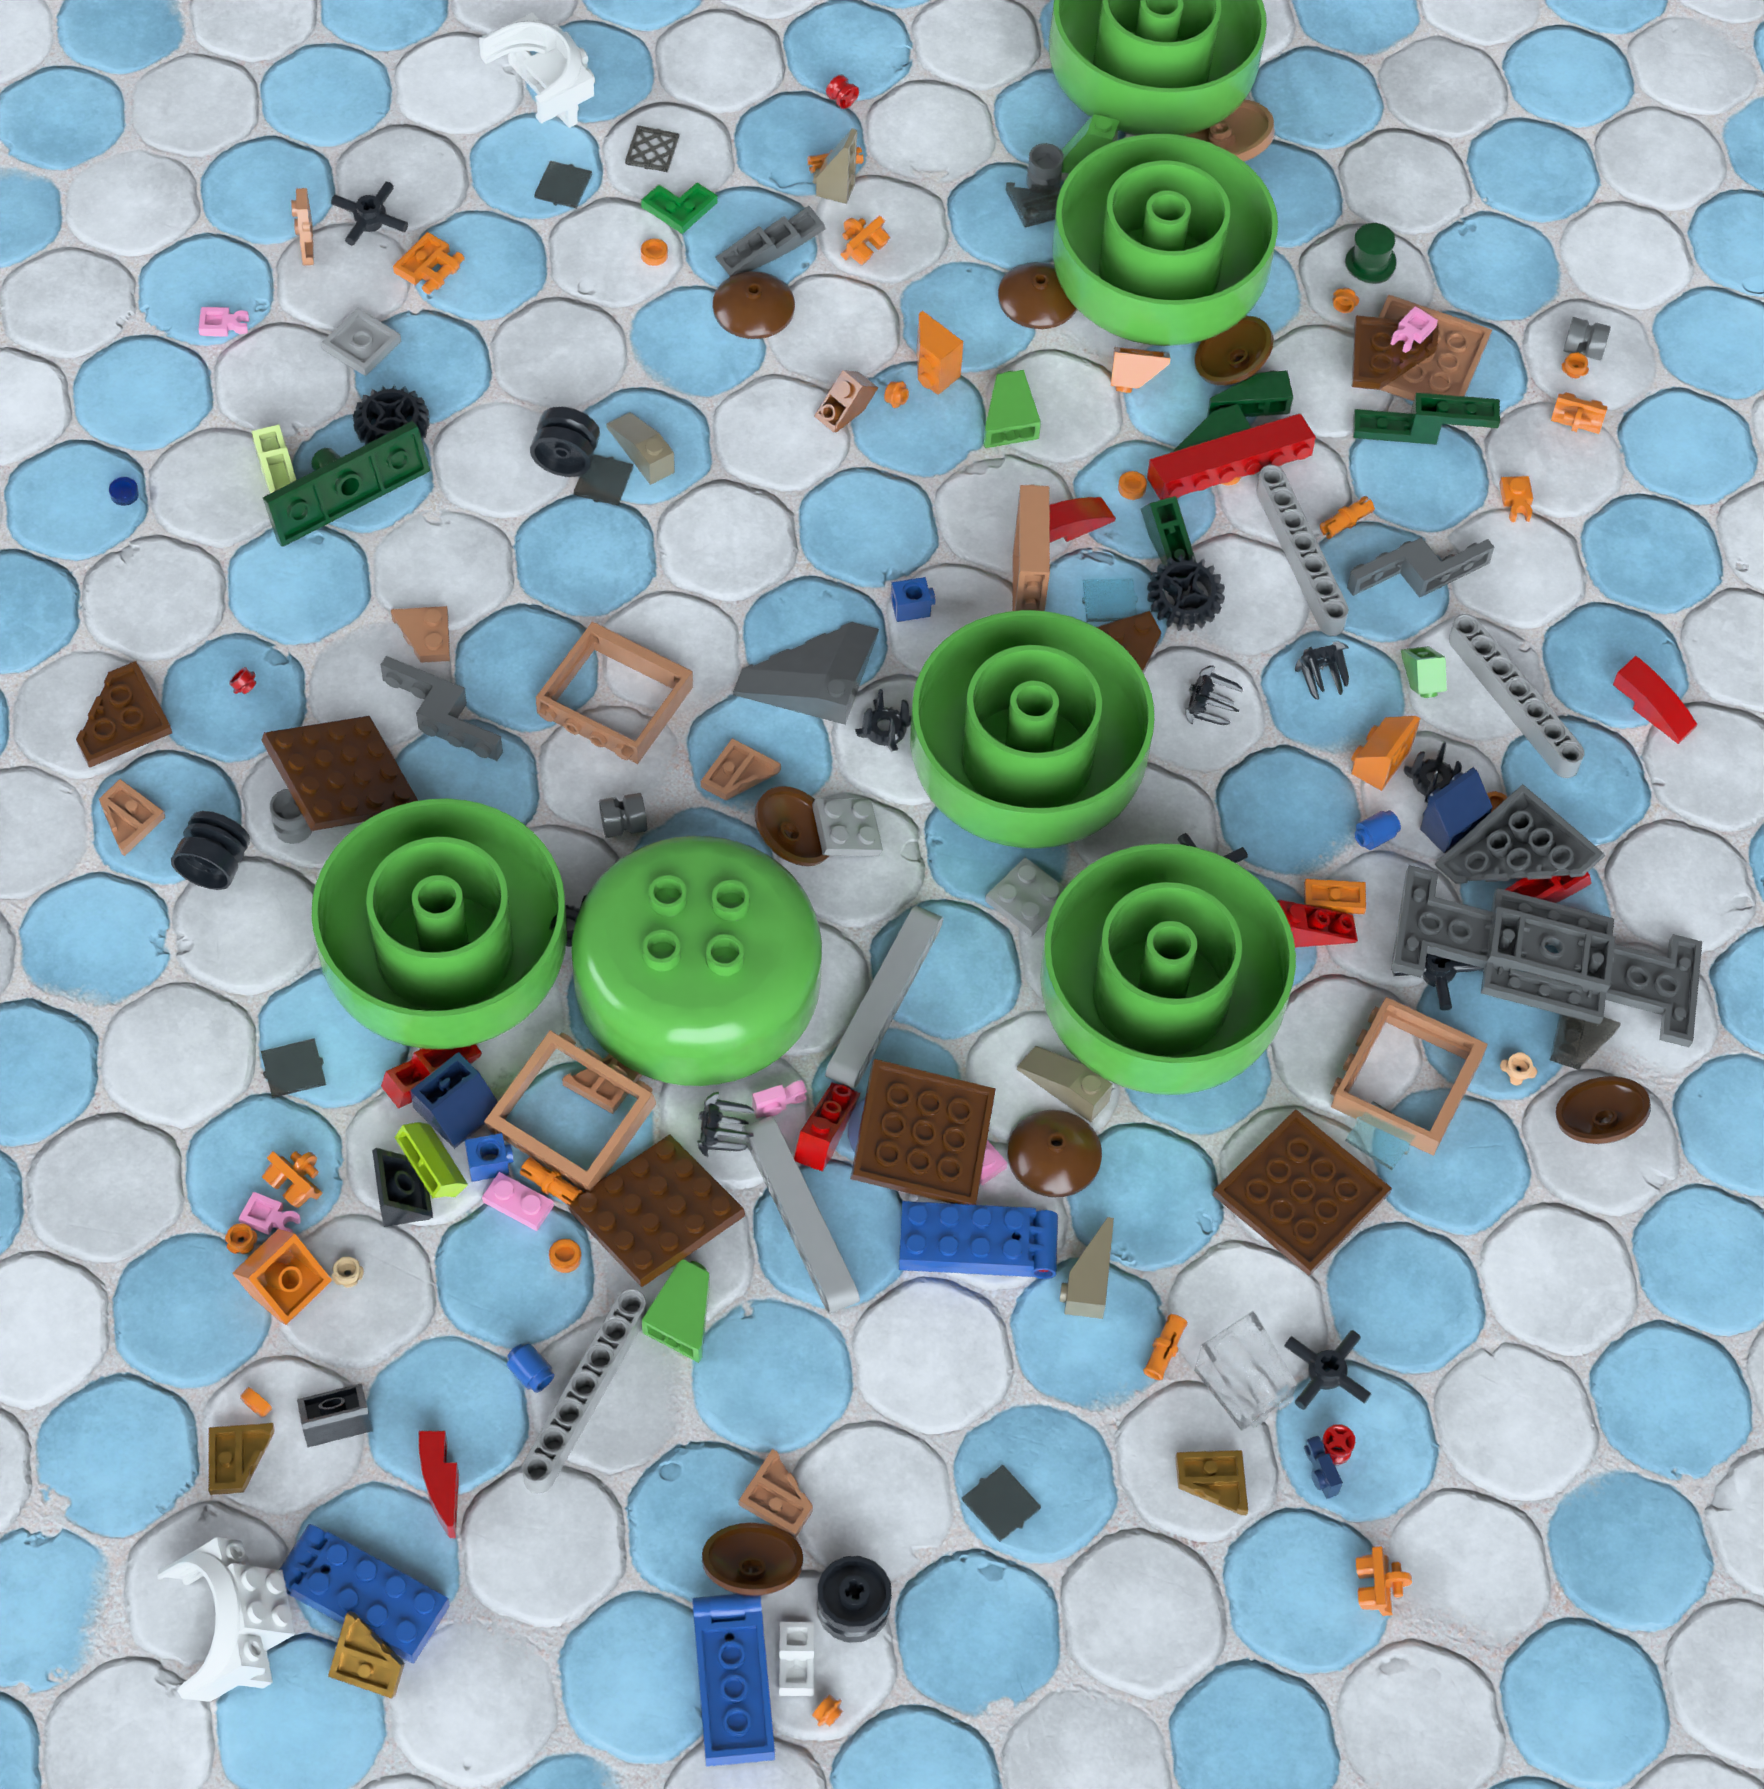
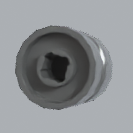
[1027,143,1063,195]
[1563,317,1611,361]
[270,789,312,844]
[599,793,648,838]

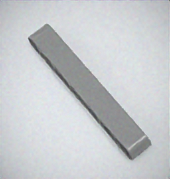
[1256,465,1349,636]
[1449,614,1584,778]
[826,906,943,1089]
[742,1116,860,1314]
[522,1289,646,1494]

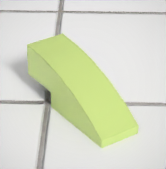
[252,424,296,494]

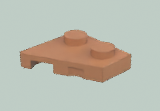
[291,188,314,266]
[391,606,450,663]
[701,738,781,800]
[99,779,165,856]
[562,1054,642,1114]
[739,1449,813,1538]

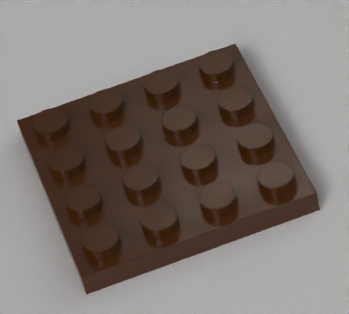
[261,716,418,831]
[850,1059,996,1205]
[1213,1109,1392,1276]
[567,1134,746,1287]

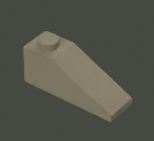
[813,128,857,204]
[606,412,674,485]
[1017,1046,1113,1123]
[1059,1217,1114,1319]

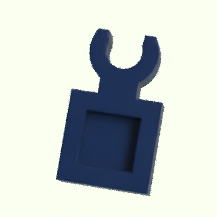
[1304,1436,1343,1499]

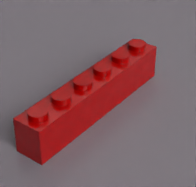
[1147,413,1316,500]

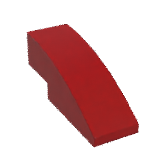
[1049,497,1116,543]
[1613,656,1698,744]
[1504,872,1592,903]
[381,1044,482,1109]
[419,1431,459,1538]

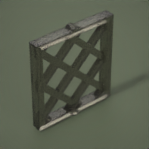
[625,125,680,173]

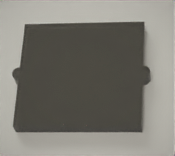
[534,160,592,209]
[574,455,634,506]
[261,1038,326,1098]
[962,1465,1041,1542]

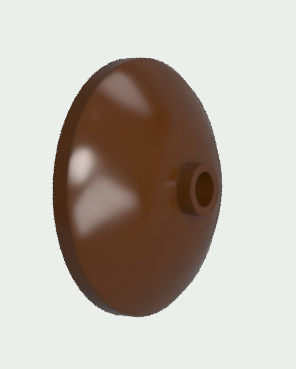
[998,262,1077,329]
[713,271,795,339]
[1195,316,1274,385]
[755,786,830,866]
[1556,1076,1651,1144]
[1007,1110,1102,1197]
[702,1523,803,1596]

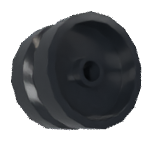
[530,406,600,477]
[817,1556,892,1643]

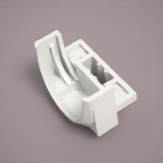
[479,12,595,128]
[158,1537,295,1701]

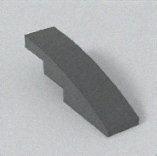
[715,206,826,277]

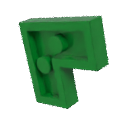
[641,183,718,234]

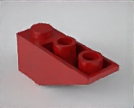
[1277,899,1358,948]
[794,1082,861,1172]

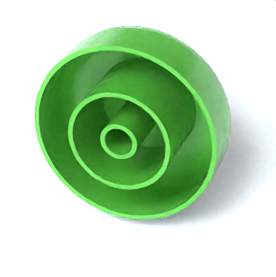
[1049,0,1267,136]
[1052,134,1278,346]
[910,610,1155,848]
[311,799,567,1049]
[571,836,822,1086]
[1040,843,1296,1095]

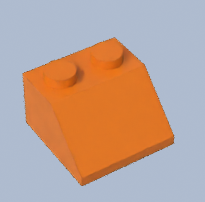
[917,311,964,395]
[1351,715,1421,791]
[232,1229,332,1325]

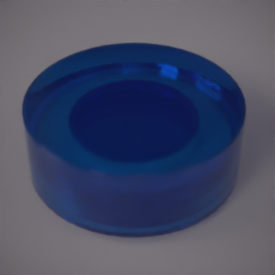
[109,477,139,506]

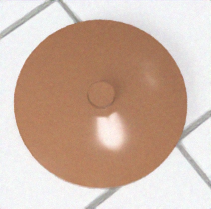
[1185,99,1275,162]

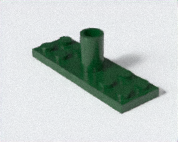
[262,421,431,547]

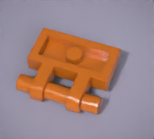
[393,232,465,295]

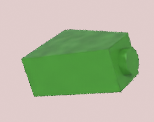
[1062,114,1120,174]
[984,370,1041,448]
[642,1259,710,1363]

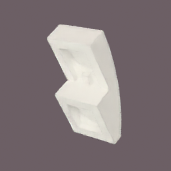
[779,1622,814,1696]

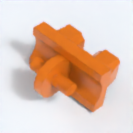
[840,215,891,265]
[1551,392,1608,434]
[262,1151,323,1208]
[1356,1546,1412,1616]

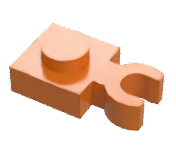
[1499,476,1533,522]

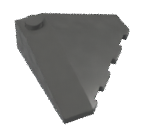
[733,622,879,725]
[1435,784,1605,884]

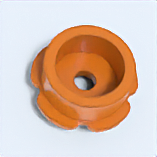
[1333,288,1359,313]
[1562,353,1589,378]
[884,381,909,408]
[225,1223,257,1254]
[812,1695,843,1727]

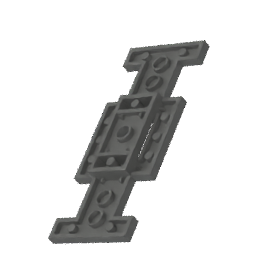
[1391,865,1702,1048]

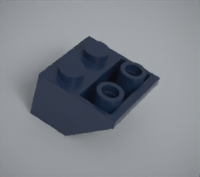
[1420,767,1493,853]
[410,1052,498,1149]

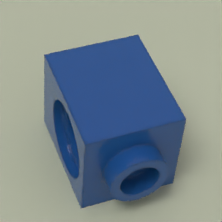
[891,577,936,622]
[465,1133,514,1182]

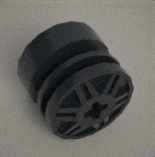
[171,811,250,890]

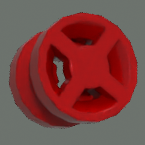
[826,75,859,109]
[1322,1425,1356,1465]

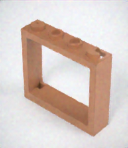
[1012,484,1050,611]
[536,622,693,764]
[1330,997,1488,1156]
[484,1030,657,1192]

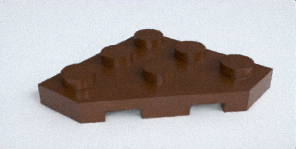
[1352,315,1438,390]
[1096,611,1162,674]
[76,661,172,768]

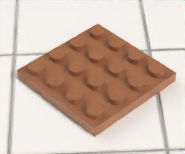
[1378,294,1492,401]

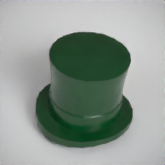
[1345,223,1397,284]

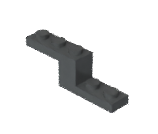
[1347,537,1494,598]
[380,656,503,761]

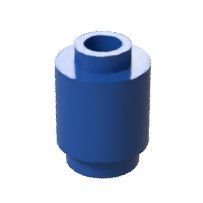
[1355,810,1401,850]
[506,1344,555,1393]

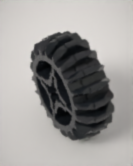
[353,385,430,445]
[1147,555,1225,632]

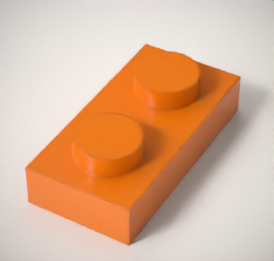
[1304,879,1366,914]

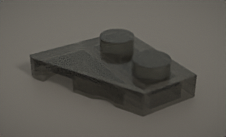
[1006,182,1062,228]
[1549,1014,1621,1070]

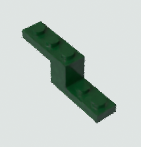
[1353,393,1500,445]

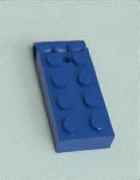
[899,1201,1058,1279]
[279,1524,450,1664]
[692,1594,775,1767]

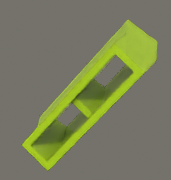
[394,1122,468,1199]

